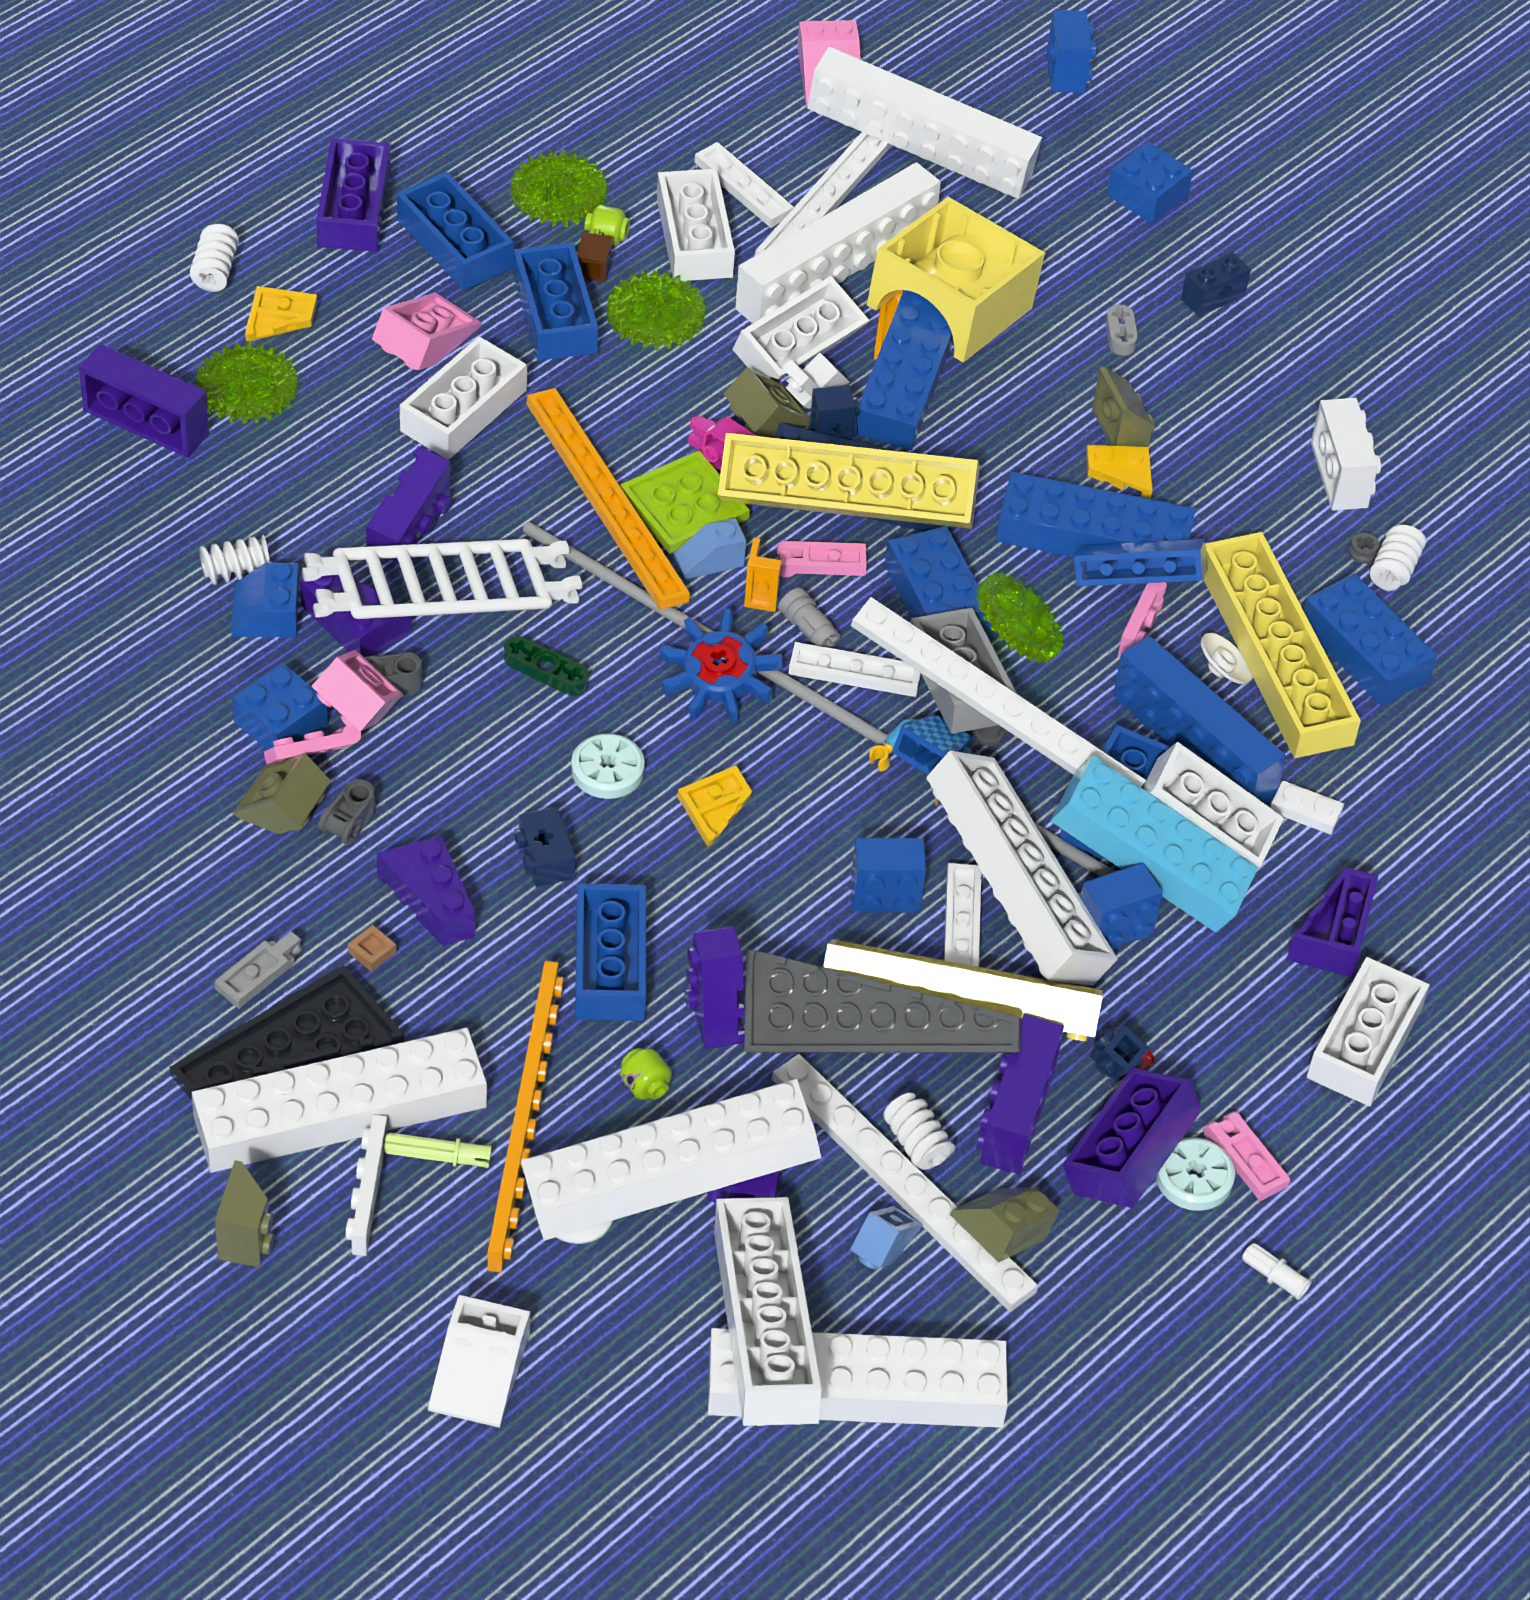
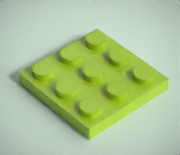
[620,450,750,554]

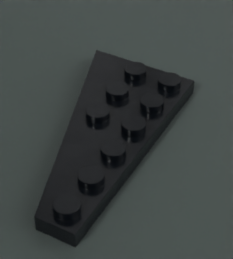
[169,966,405,1098]

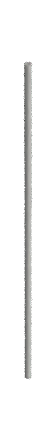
[523,521,1117,877]

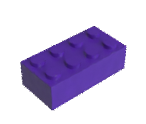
[316,138,391,252]
[79,344,209,458]
[976,1014,1064,1175]
[1062,1068,1202,1208]

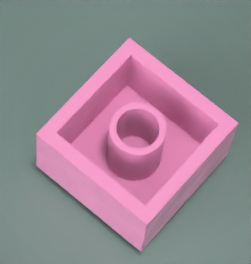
[312,650,403,731]

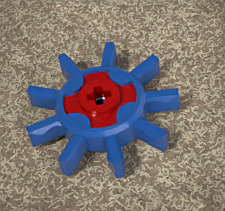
[660,609,783,723]

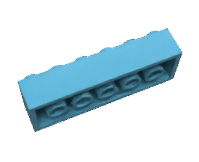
[1050,755,1258,933]

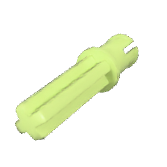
[384,1133,492,1168]

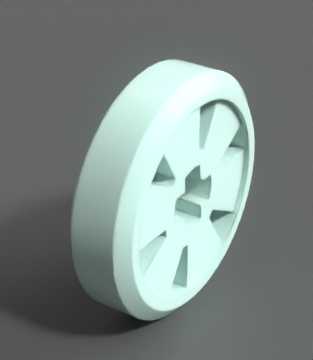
[571,734,645,799]
[1156,1138,1235,1211]

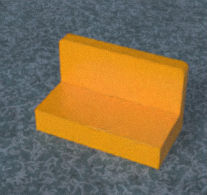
[744,538,781,612]

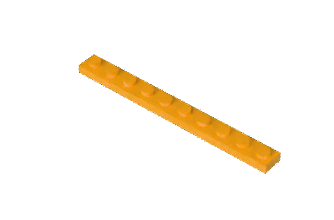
[526,388,690,610]
[488,961,564,1273]

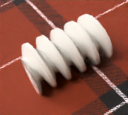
[190,224,239,292]
[1370,525,1426,591]
[199,535,270,585]
[884,1092,955,1170]

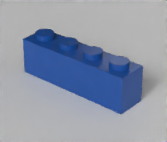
[1074,539,1208,586]

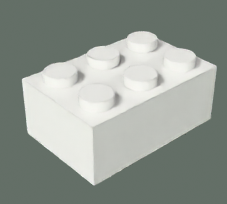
[1311,398,1381,510]

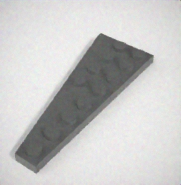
[744,950,1022,1053]

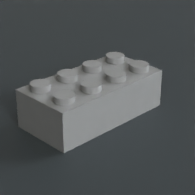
[911,608,1017,734]

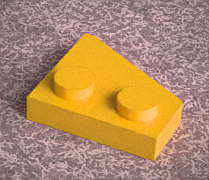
[245,286,318,341]
[1086,445,1153,499]
[677,765,752,847]

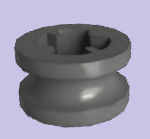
[1349,532,1379,564]

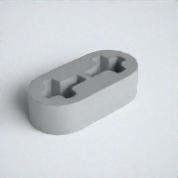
[1105,304,1138,356]

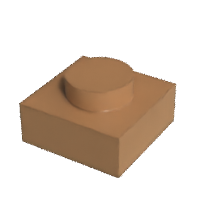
[347,925,397,972]

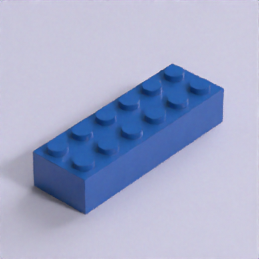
[855,290,954,450]
[996,471,1196,557]
[1113,635,1286,804]

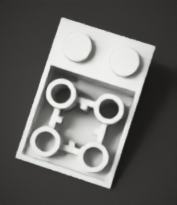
[428,1295,530,1428]

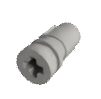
[778,587,840,648]

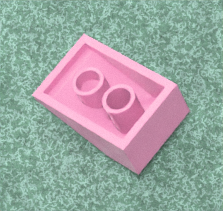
[797,20,861,106]
[372,292,481,370]

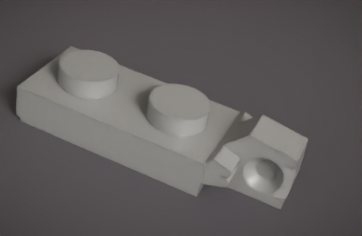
[214,931,302,1009]

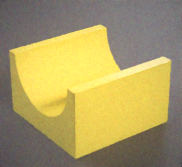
[867,197,1045,363]

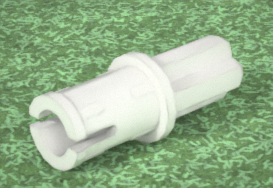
[1242,1243,1311,1300]

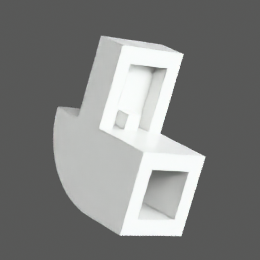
[782,353,850,409]

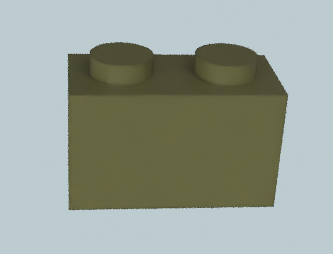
[723,367,810,438]
[1092,367,1155,447]
[233,753,331,834]
[215,1160,275,1268]
[950,1187,1060,1262]

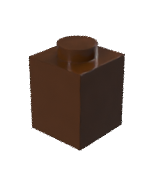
[577,232,612,283]

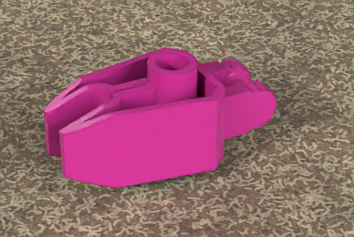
[688,416,756,470]

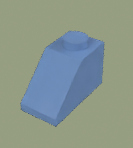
[674,518,746,580]
[850,1206,923,1269]

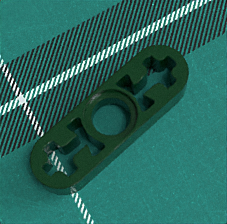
[504,636,589,696]

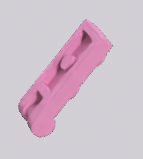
[777,541,867,577]
[1118,582,1167,657]
[264,726,361,765]
[1203,1111,1291,1201]

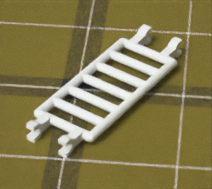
[302,539,583,619]

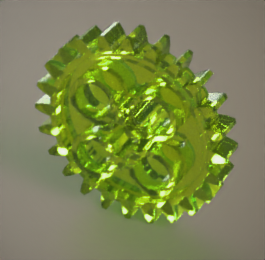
[511,150,607,227]
[607,270,705,350]
[196,342,297,424]
[976,572,1065,664]

